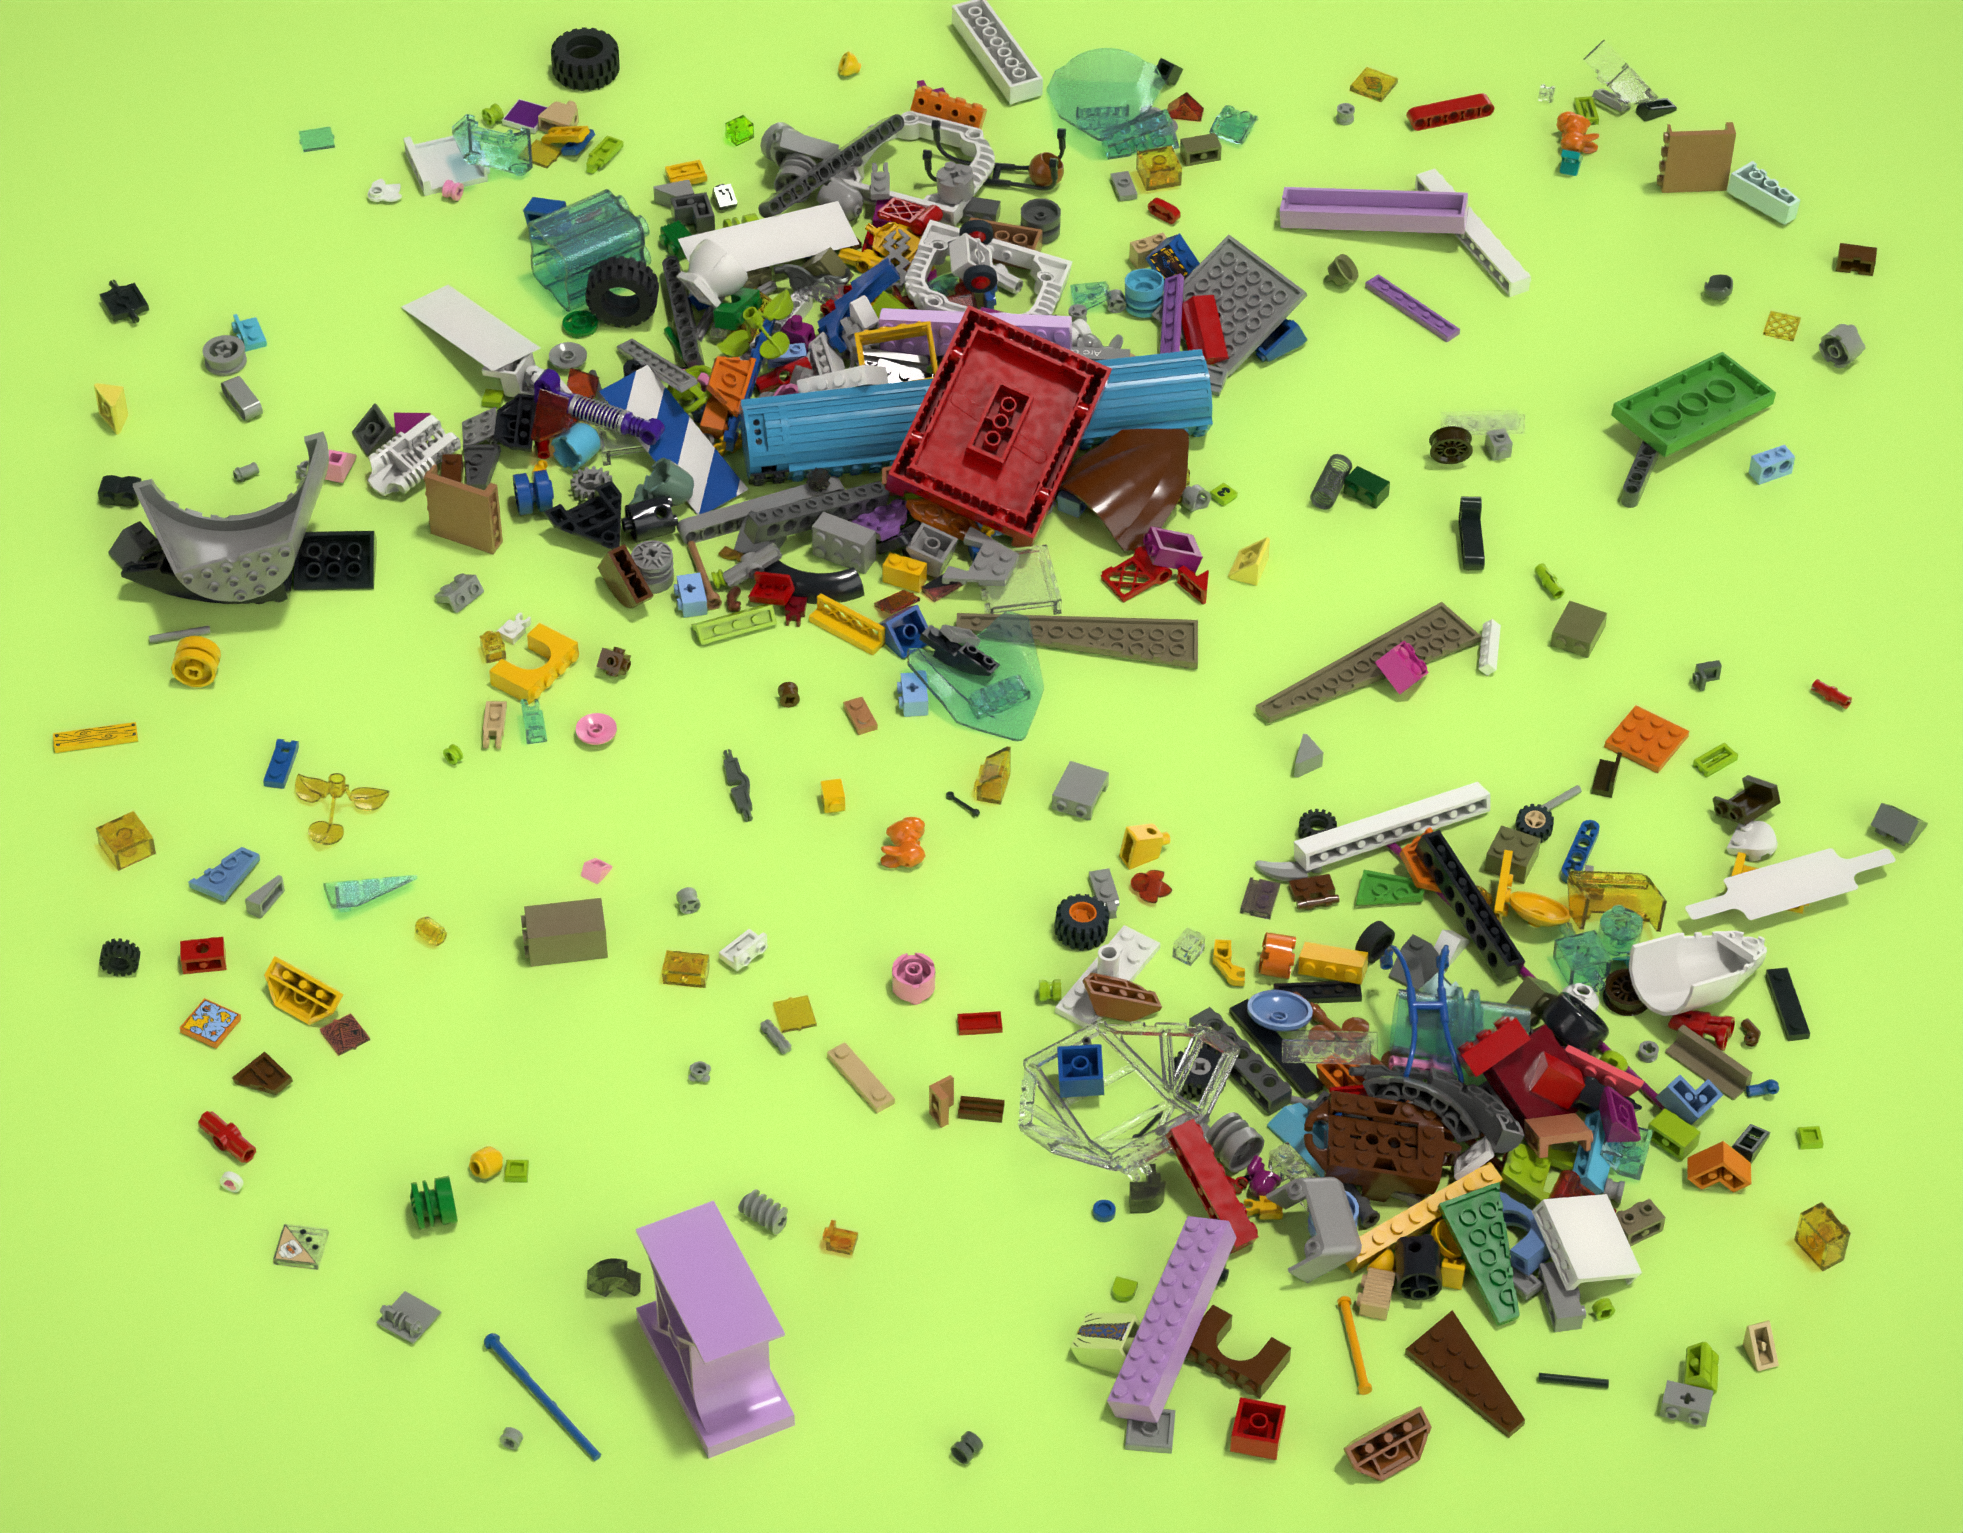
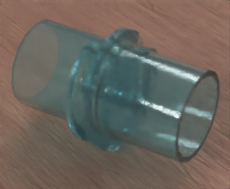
[1389,986,1531,1074]

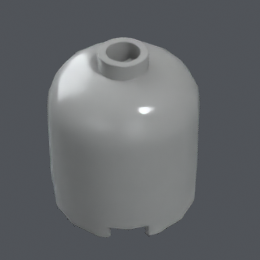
[817,176,863,221]

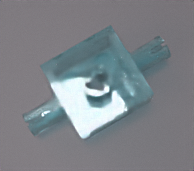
[1553,922,1612,992]

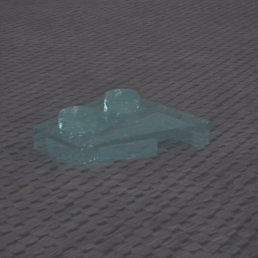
[1070,281,1112,310]

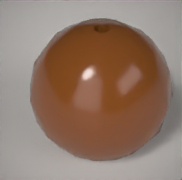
[1028,152,1064,186]

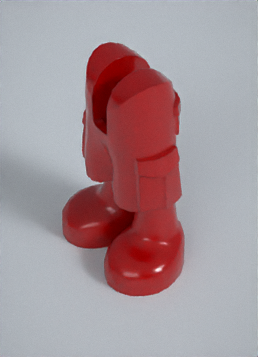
[1668,1010,1735,1051]

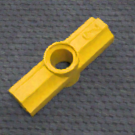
[838,247,895,273]

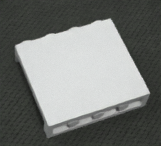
[403,124,490,196]
[1532,1194,1642,1291]

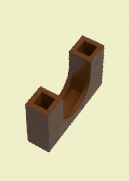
[1185,1305,1291,1399]

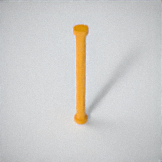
[1337,1296,1372,1395]

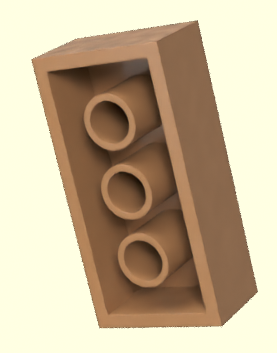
[969,217,1043,270]

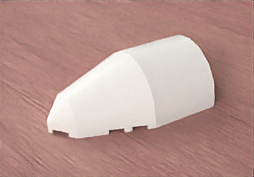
[1629,931,1767,1016]

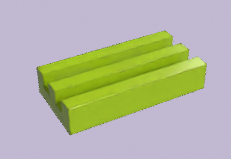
[1574,96,1599,125]
[1693,742,1738,778]

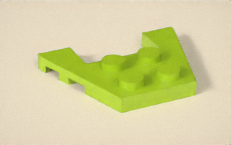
[1500,1144,1577,1205]

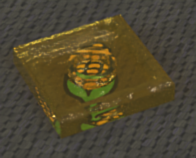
[1350,67,1398,102]

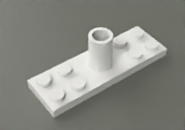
[1055,925,1160,1031]

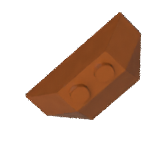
[1083,973,1162,1022]
[1343,1406,1432,1481]

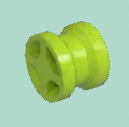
[482,103,504,126]

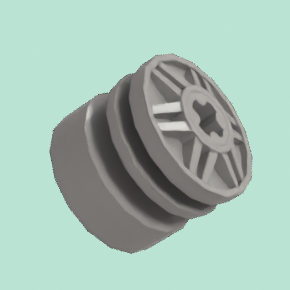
[774,153,816,203]
[631,540,674,594]
[1205,1112,1264,1173]

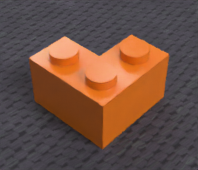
[1687,1141,1751,1193]

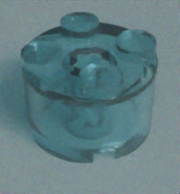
[1598,905,1643,956]

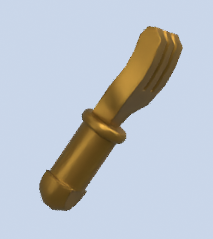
[718,546,744,562]

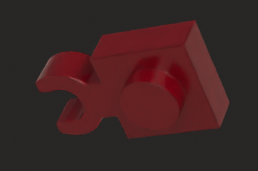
[785,596,807,627]

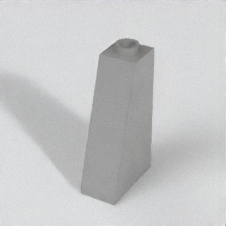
[771,129,839,165]

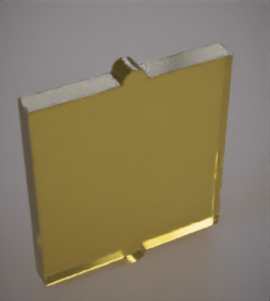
[520,139,562,169]
[773,995,817,1033]

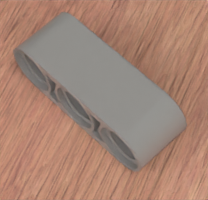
[221,376,263,421]

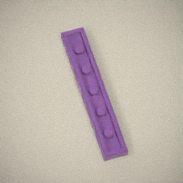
[1160,273,1184,354]
[1365,274,1460,342]

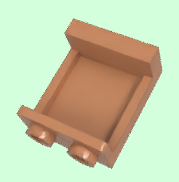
[1524,1113,1593,1158]

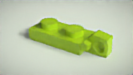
[586,135,623,174]

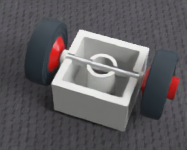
[949,220,998,293]

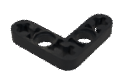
[876,520,922,554]

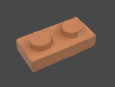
[843,697,878,735]

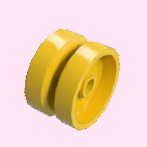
[171,636,221,687]

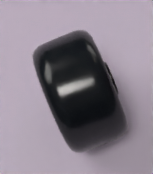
[1542,992,1609,1055]

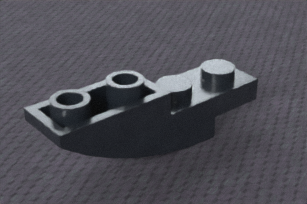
[919,625,1000,676]

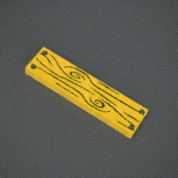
[53,722,138,753]

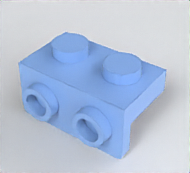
[767,343,807,369]

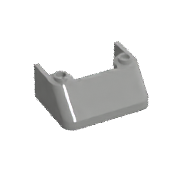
[1266,1177,1362,1283]

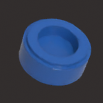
[1093,1200,1116,1222]

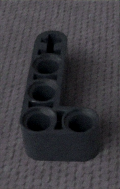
[1458,496,1485,570]

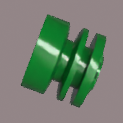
[410,1175,458,1230]

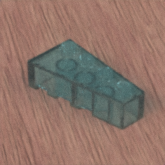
[1098,109,1180,160]

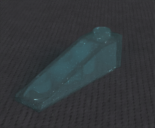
[323,875,417,912]

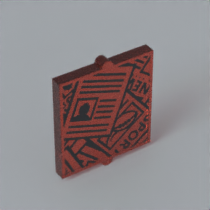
[874,590,920,614]

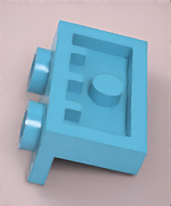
[231,314,267,352]

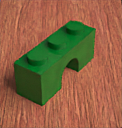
[713,287,762,330]

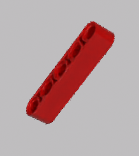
[1406,93,1495,131]

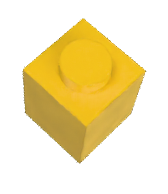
[821,779,845,813]

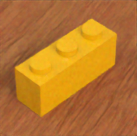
[1298,942,1368,985]

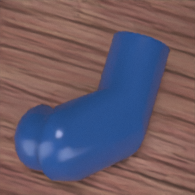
[1746,1079,1779,1097]

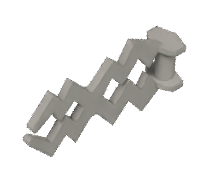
[881,229,911,292]

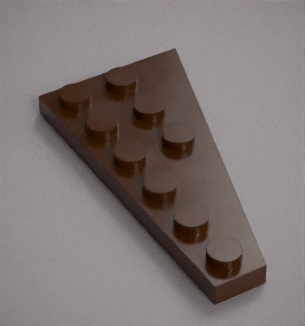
[1405,1310,1525,1438]

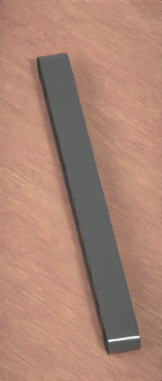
[758,114,904,218]

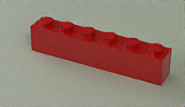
[1165,1118,1259,1254]

